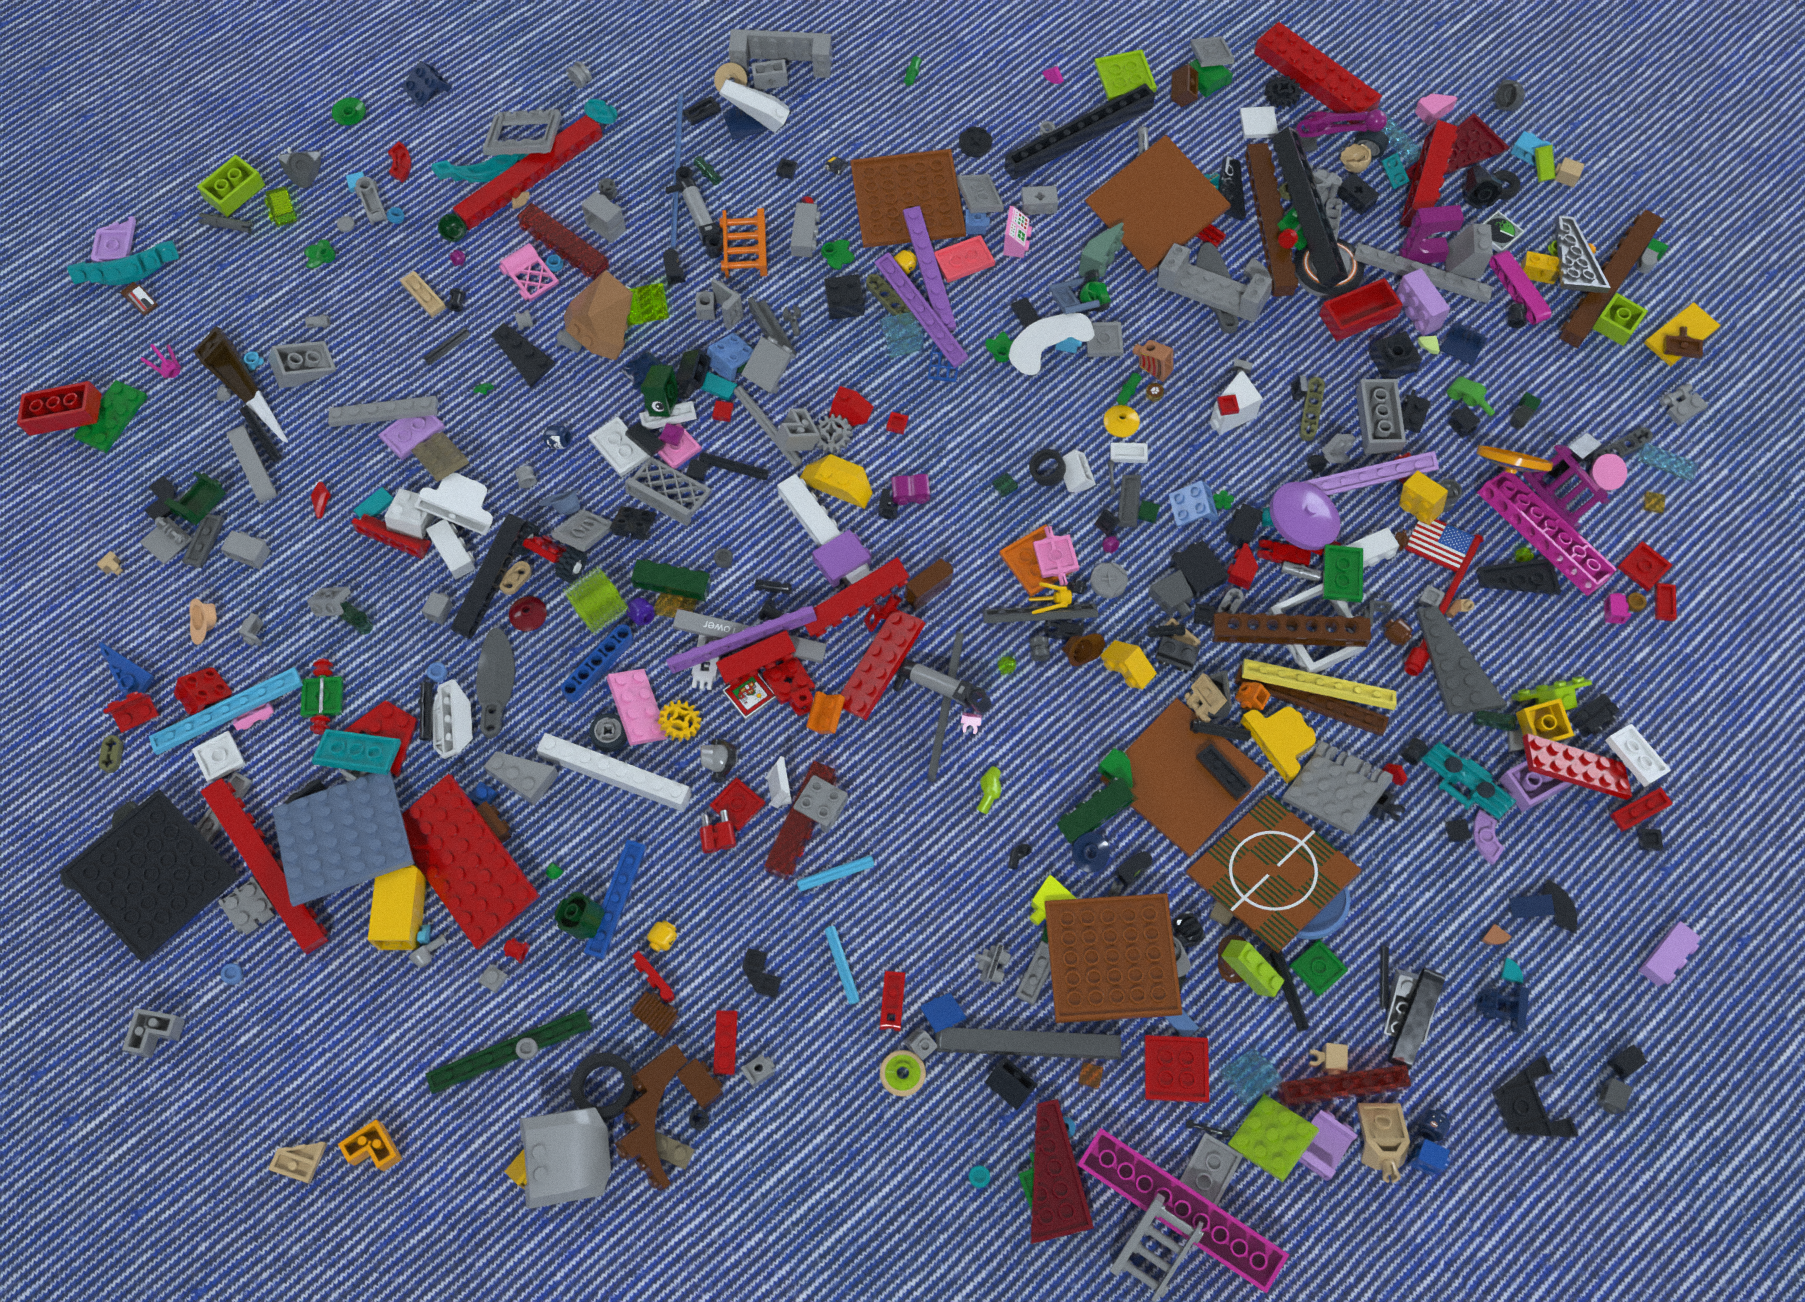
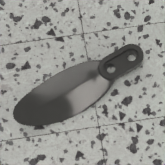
[1196,242,1239,334]
[476,628,515,738]

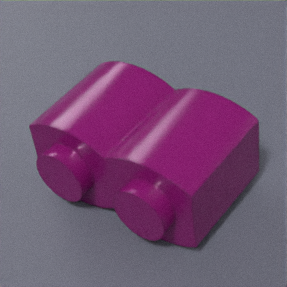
[891,474,930,505]

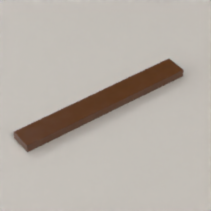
[1234,664,1389,736]

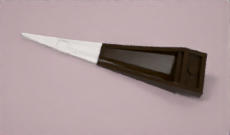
[193,326,288,443]

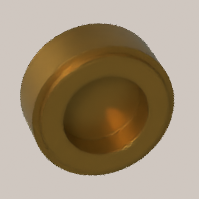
[1626,592,1647,612]

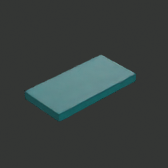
[311,729,401,775]

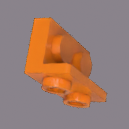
[806,691,845,734]

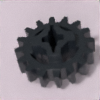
[1264,75,1302,109]

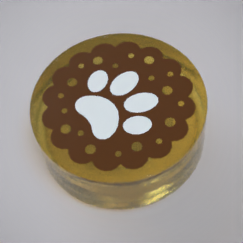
[1145,383,1164,402]

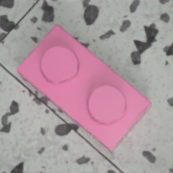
[233,701,274,731]

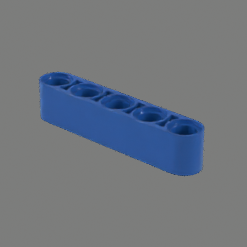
[561,624,634,703]

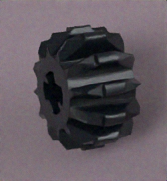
[1172,911,1205,948]

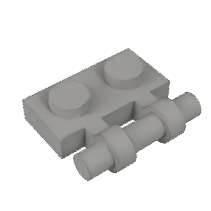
[1660,384,1709,426]

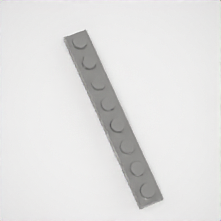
[1353,243,1493,303]

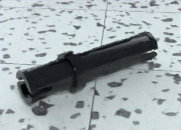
[418,682,434,741]

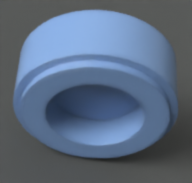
[427,662,448,682]
[221,963,244,985]

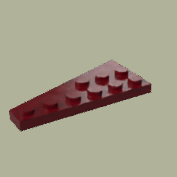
[1406,113,1510,183]
[1030,1099,1094,1245]

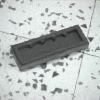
[1118,475,1142,527]

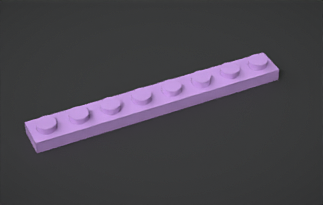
[1303,451,1439,496]

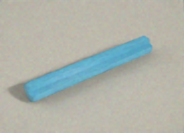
[797,856,874,891]
[825,926,860,1005]

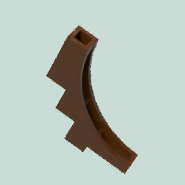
[615,1044,688,1191]

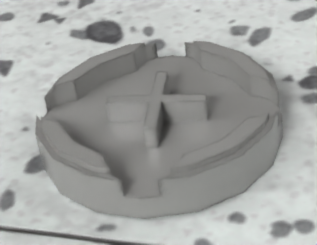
[1090,562,1128,598]

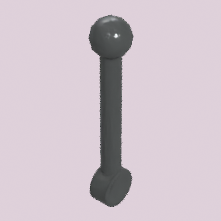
[1107,461,1115,495]

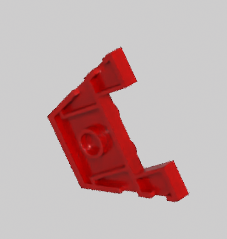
[344,700,419,777]

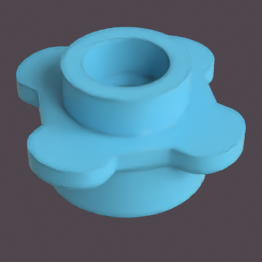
[242,352,264,371]

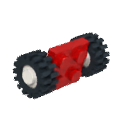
[516,519,588,583]

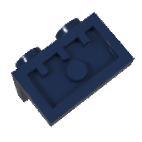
[402,60,451,108]

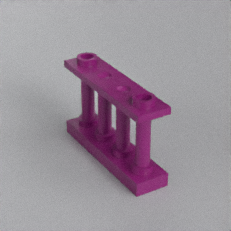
[1522,445,1610,530]

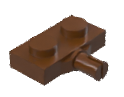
[1664,326,1703,359]

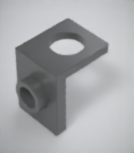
[1362,600,1393,626]

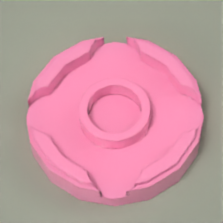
[1590,454,1627,491]

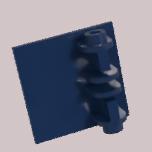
[723,107,765,140]
[1440,323,1488,366]
[619,352,664,390]

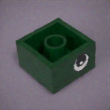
[641,365,679,417]

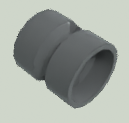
[1439,479,1462,512]

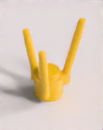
[1028,582,1072,614]

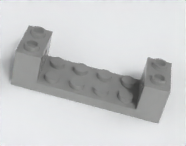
[729,29,832,78]
[1157,243,1272,322]

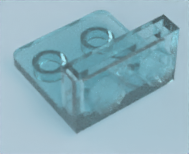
[879,312,924,358]

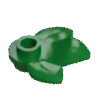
[304,239,336,268]
[821,240,855,270]
[985,331,1014,363]

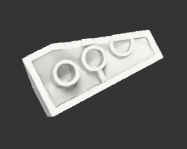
[719,79,790,133]

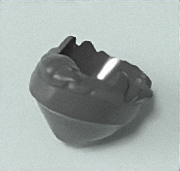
[1494,80,1525,111]

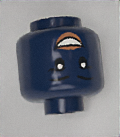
[1418,1109,1451,1142]

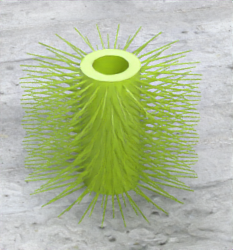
[563,566,630,635]

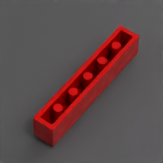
[804,557,911,638]

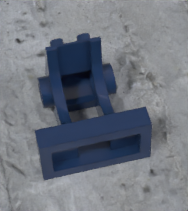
[1476,987,1529,1033]

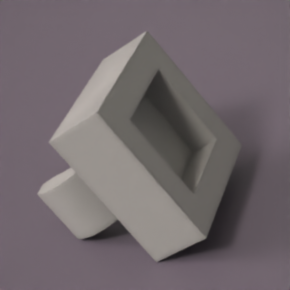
[1233,359,1253,376]

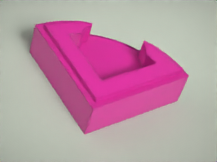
[1042,66,1064,84]

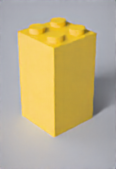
[368,865,427,950]

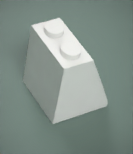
[1210,371,1263,435]

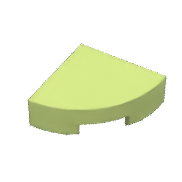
[1418,336,1440,354]

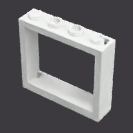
[1267,583,1367,674]

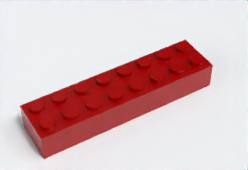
[1254,22,1382,124]

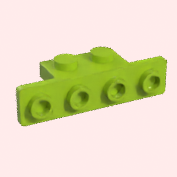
[1511,676,1592,710]

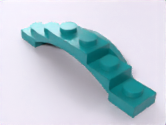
[431,153,529,183]
[67,240,179,285]

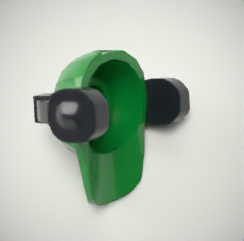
[1078,272,1111,313]

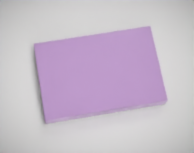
[378,415,445,461]

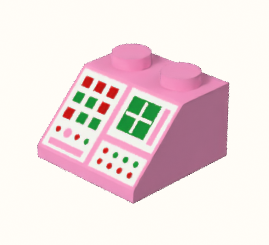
[1003,206,1032,258]

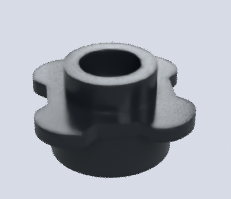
[1069,580,1087,594]

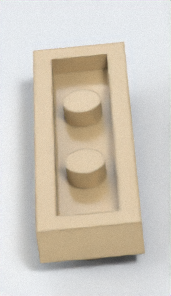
[400,271,446,317]

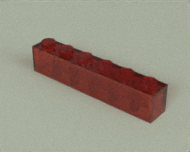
[517,203,609,280]
[764,761,838,880]
[1277,1065,1411,1107]

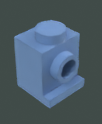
[965,209,990,234]

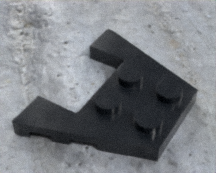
[1492,1055,1579,1138]

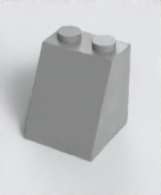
[1445,224,1493,279]

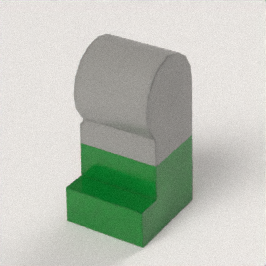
[1637,238,1669,274]

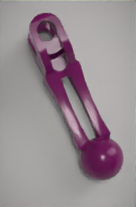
[1296,109,1387,137]

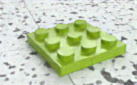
[1094,49,1157,102]
[1228,1094,1319,1182]

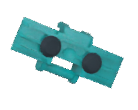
[1421,741,1517,820]

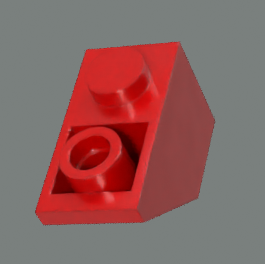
[1227,543,1258,590]

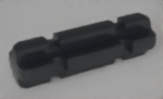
[754,579,792,594]
[1147,624,1185,638]

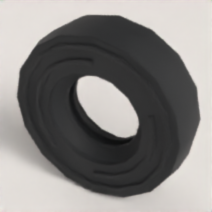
[1493,170,1520,200]

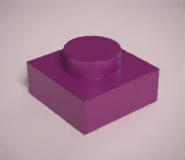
[660,423,684,447]

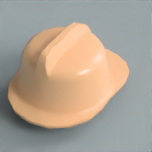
[190,598,217,645]

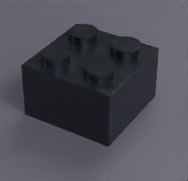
[824,274,864,320]

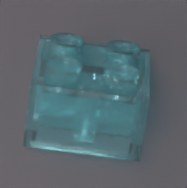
[1219,1048,1283,1107]

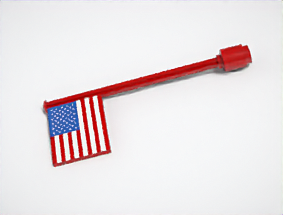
[1404,519,1484,676]

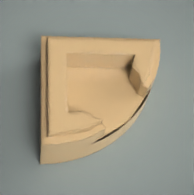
[512,192,530,209]

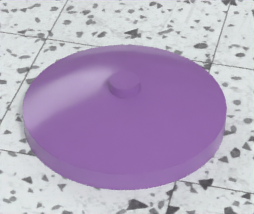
[1270,482,1340,550]

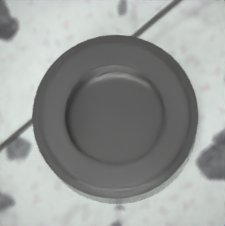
[714,548,733,568]

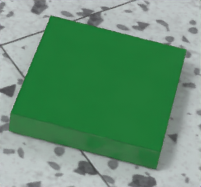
[1289,939,1348,997]

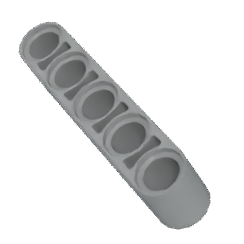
[226,425,278,504]

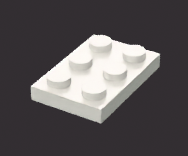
[588,417,650,477]
[1605,724,1671,787]

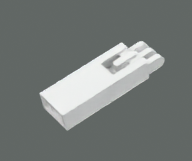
[692,635,721,690]

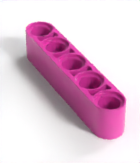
[1489,250,1551,325]

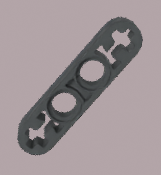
[1590,427,1653,466]

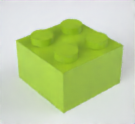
[1592,293,1648,347]

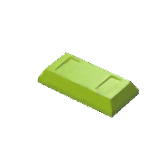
[1534,145,1556,183]

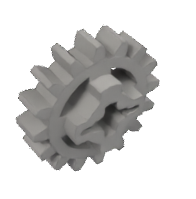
[815,414,853,454]

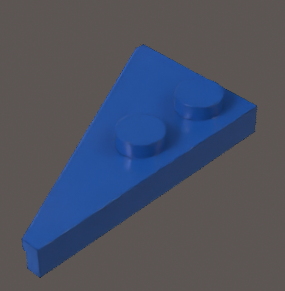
[99,642,155,699]

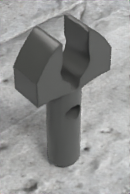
[783,305,801,336]

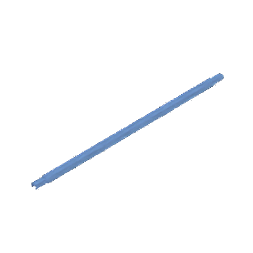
[671,92,683,249]

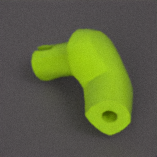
[977,766,1001,814]

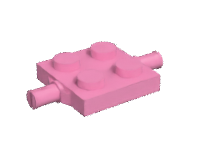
[1033,526,1079,586]

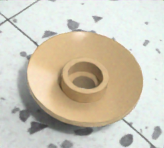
[714,63,747,92]

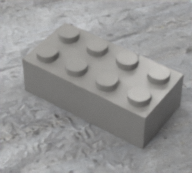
[1356,379,1406,454]

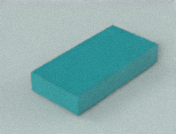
[700,372,738,401]
[353,487,394,519]

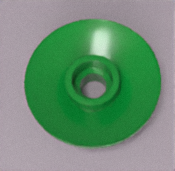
[332,97,366,126]

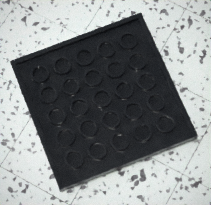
[59,789,241,962]

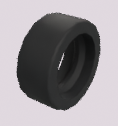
[1029,449,1066,486]

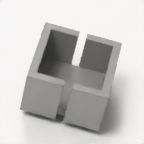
[581,191,626,243]

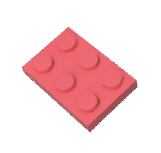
[934,235,995,283]

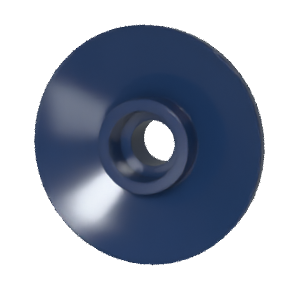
[1072,832,1110,873]

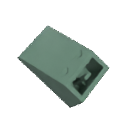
[1079,222,1125,282]

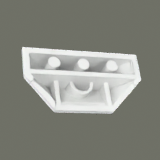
[432,679,473,759]

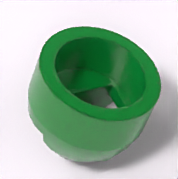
[546,862,564,880]

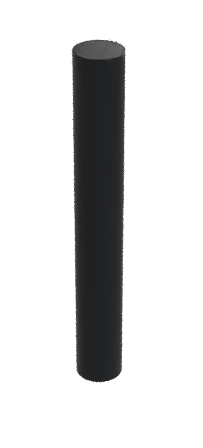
[1380,946,1389,1009]

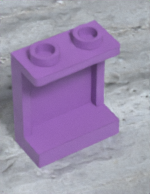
[812,529,872,588]

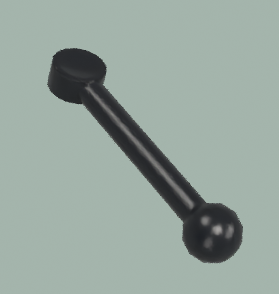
[1186,1120,1230,1138]

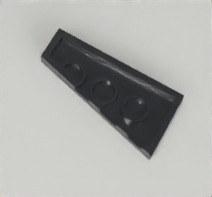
[1218,156,1246,221]
[1476,559,1562,595]

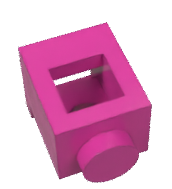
[1604,593,1631,624]

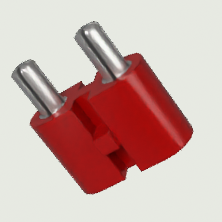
[699,810,737,854]

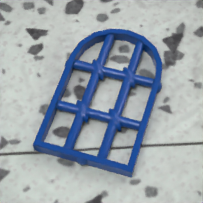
[928,344,958,382]

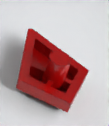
[311,481,331,519]

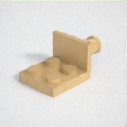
[1357,1103,1410,1183]

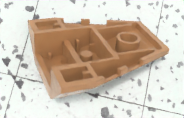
[564,270,633,360]

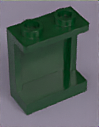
[164,471,226,526]

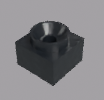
[1369,331,1422,379]

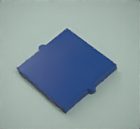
[920,992,966,1033]

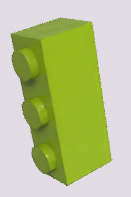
[1221,940,1284,997]

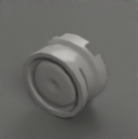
[566,61,592,89]

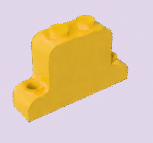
[1240,707,1316,783]

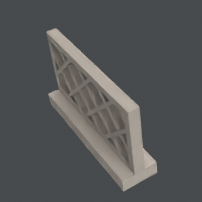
[625,457,712,526]

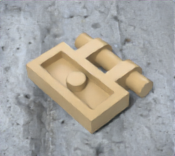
[1184,673,1227,722]

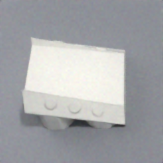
[765,756,792,808]

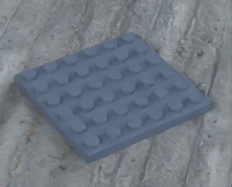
[272,770,414,907]

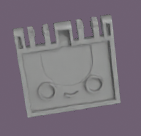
[1283,741,1393,835]

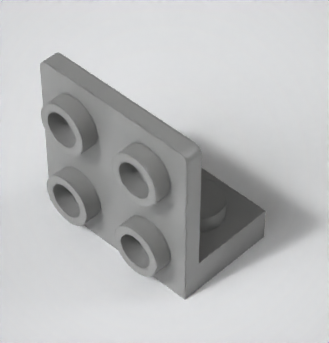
[711,278,743,330]
[793,775,848,834]

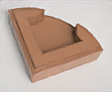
[1482,924,1512,945]

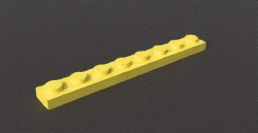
[1242,659,1397,710]

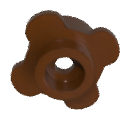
[1395,529,1409,551]

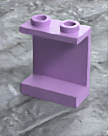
[1298,1110,1358,1181]

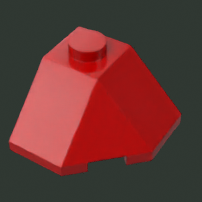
[829,386,874,429]

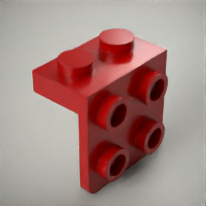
[174,667,232,716]

